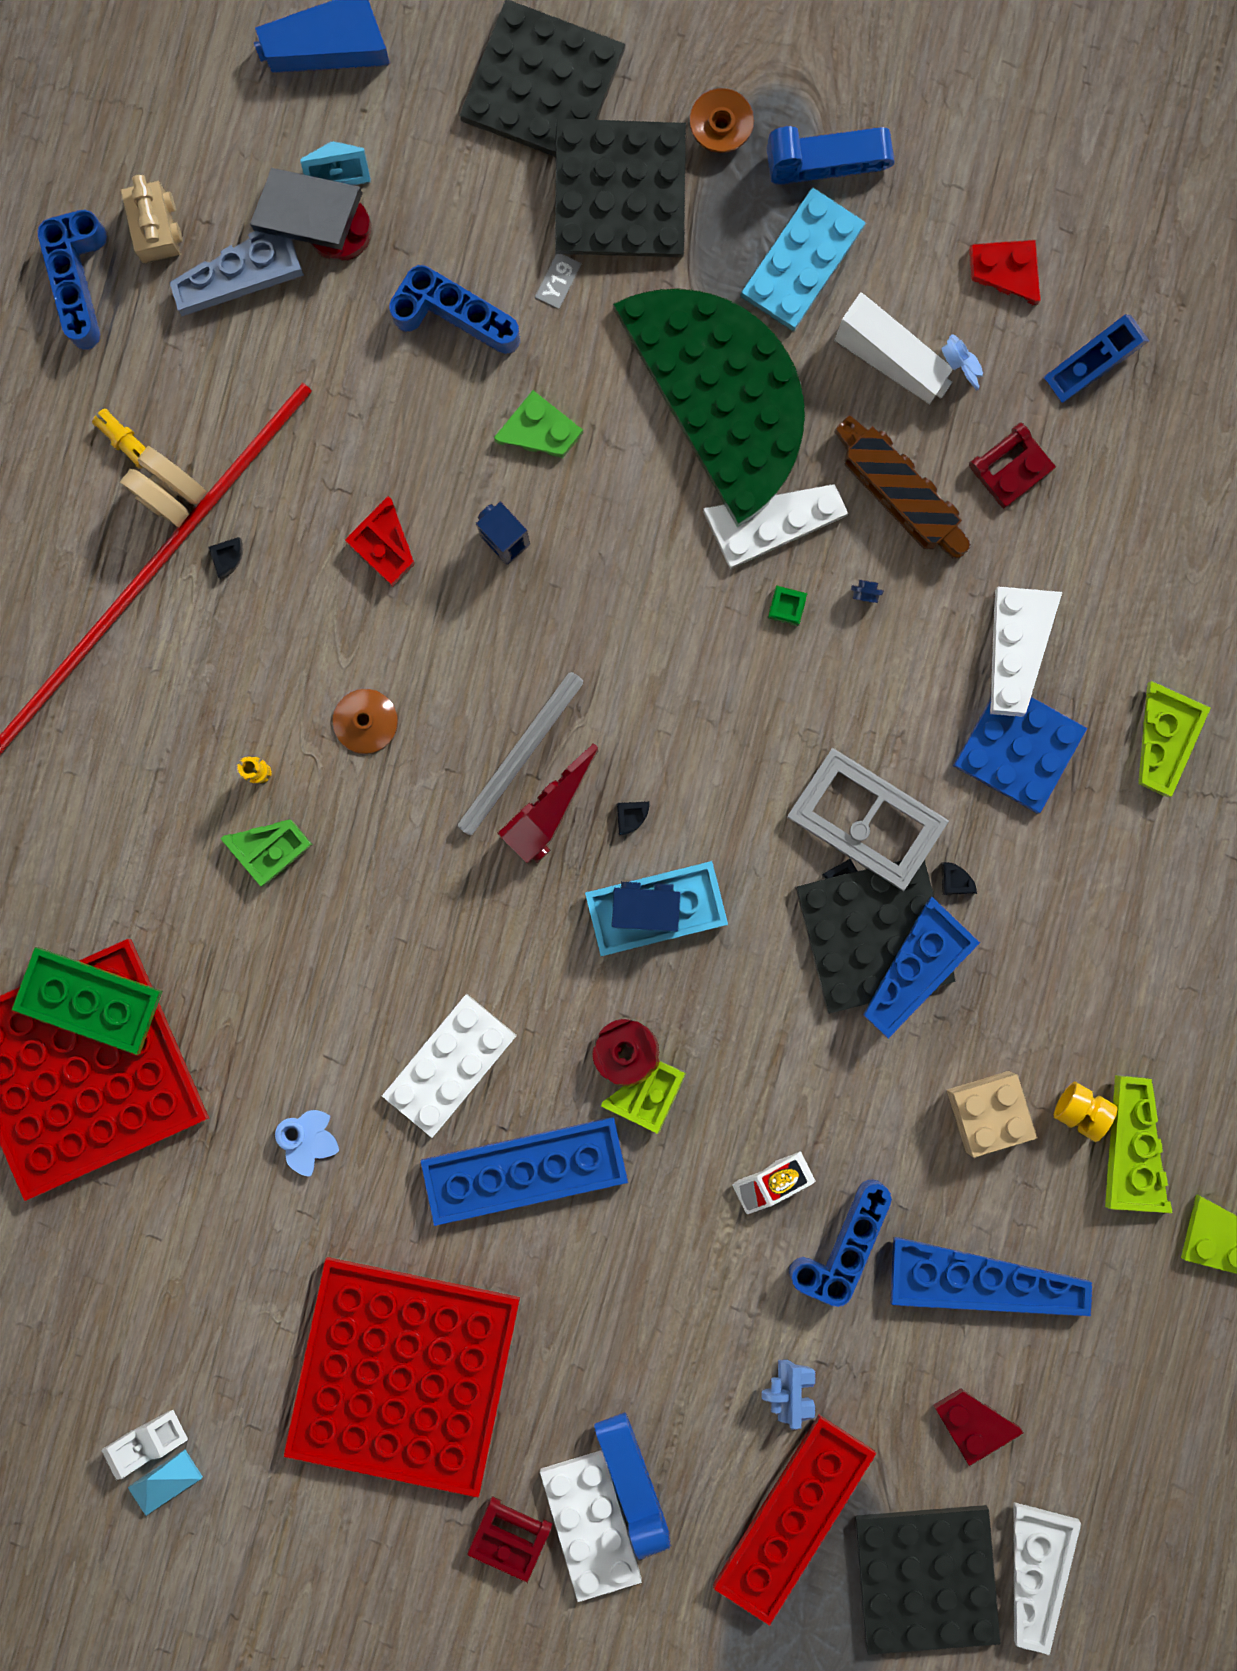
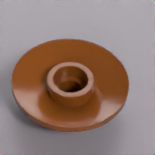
[690,88,754,153]
[333,689,398,754]

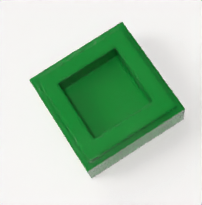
[768,585,808,626]

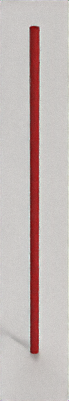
[0,382,312,755]

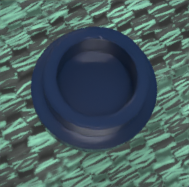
[851,579,884,603]

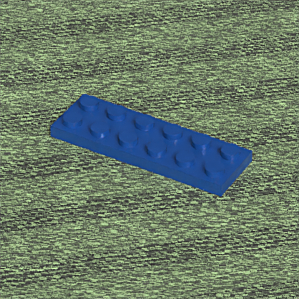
[420,1117,628,1226]

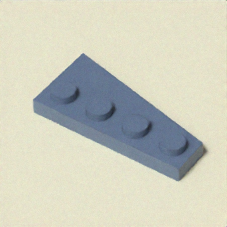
[169,231,304,316]

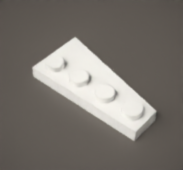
[703,484,848,569]
[990,587,1062,717]
[1014,1502,1081,1655]

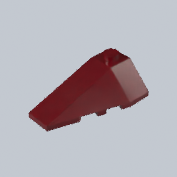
[497,743,598,864]

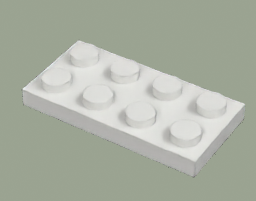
[382,994,517,1138]
[540,1450,642,1602]

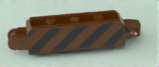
[834,416,971,559]

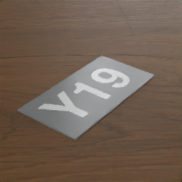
[535,254,582,309]

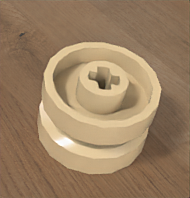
[120,446,207,527]

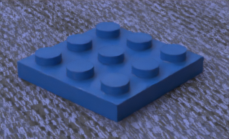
[953,697,1087,814]

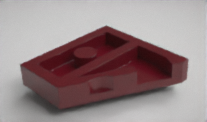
[933,1388,1024,1466]

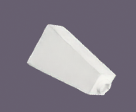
[834,292,953,404]

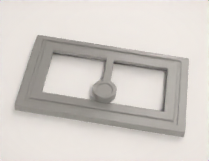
[787,748,949,892]

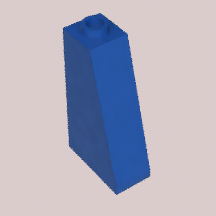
[254,0,390,72]

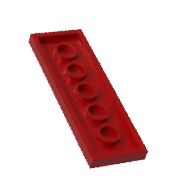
[713,1415,876,1625]

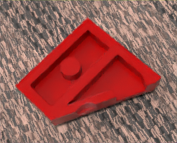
[345,496,415,587]

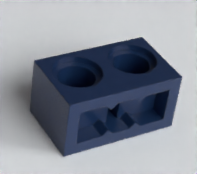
[476,501,530,566]

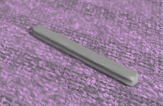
[458,672,583,836]

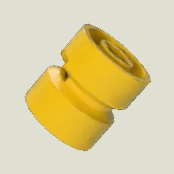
[1053,1081,1117,1142]

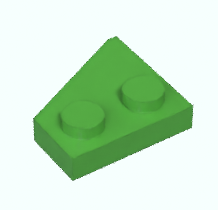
[494,390,583,458]
[220,819,313,887]

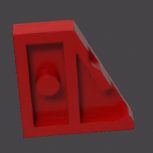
[969,240,1041,305]

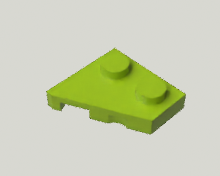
[601,1060,687,1134]

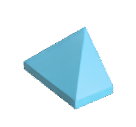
[300,141,371,185]
[128,1449,203,1516]

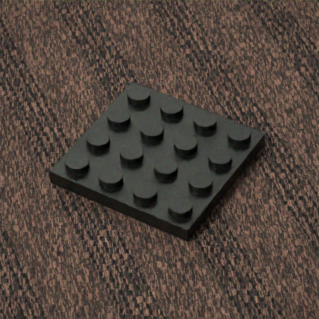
[459,0,625,157]
[555,118,686,257]
[796,859,956,1014]
[855,1505,1000,1655]

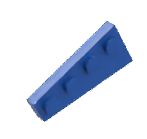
[863,897,980,1039]

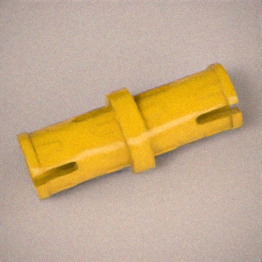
[92,409,146,469]
[237,757,272,783]

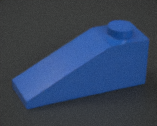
[1044,314,1149,403]

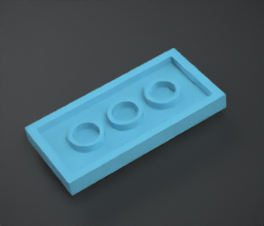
[741,187,866,332]
[585,861,728,956]

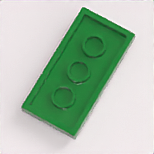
[12,947,163,1055]

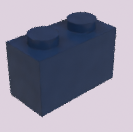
[612,882,681,932]

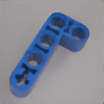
[766,126,895,184]
[37,210,107,350]
[389,265,520,354]
[789,1179,892,1307]
[594,1412,671,1560]

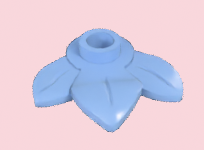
[941,334,983,391]
[275,1110,339,1176]

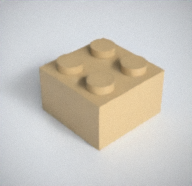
[947,1071,1037,1158]

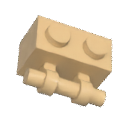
[121,175,183,263]

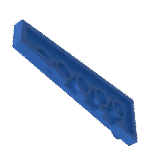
[890,1237,1092,1316]

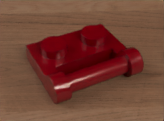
[969,422,1056,509]
[467,1496,553,1583]

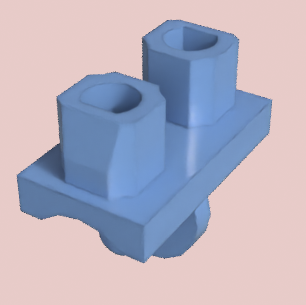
[762,1360,815,1429]

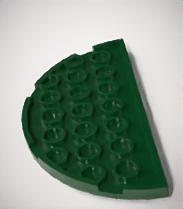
[613,289,805,528]

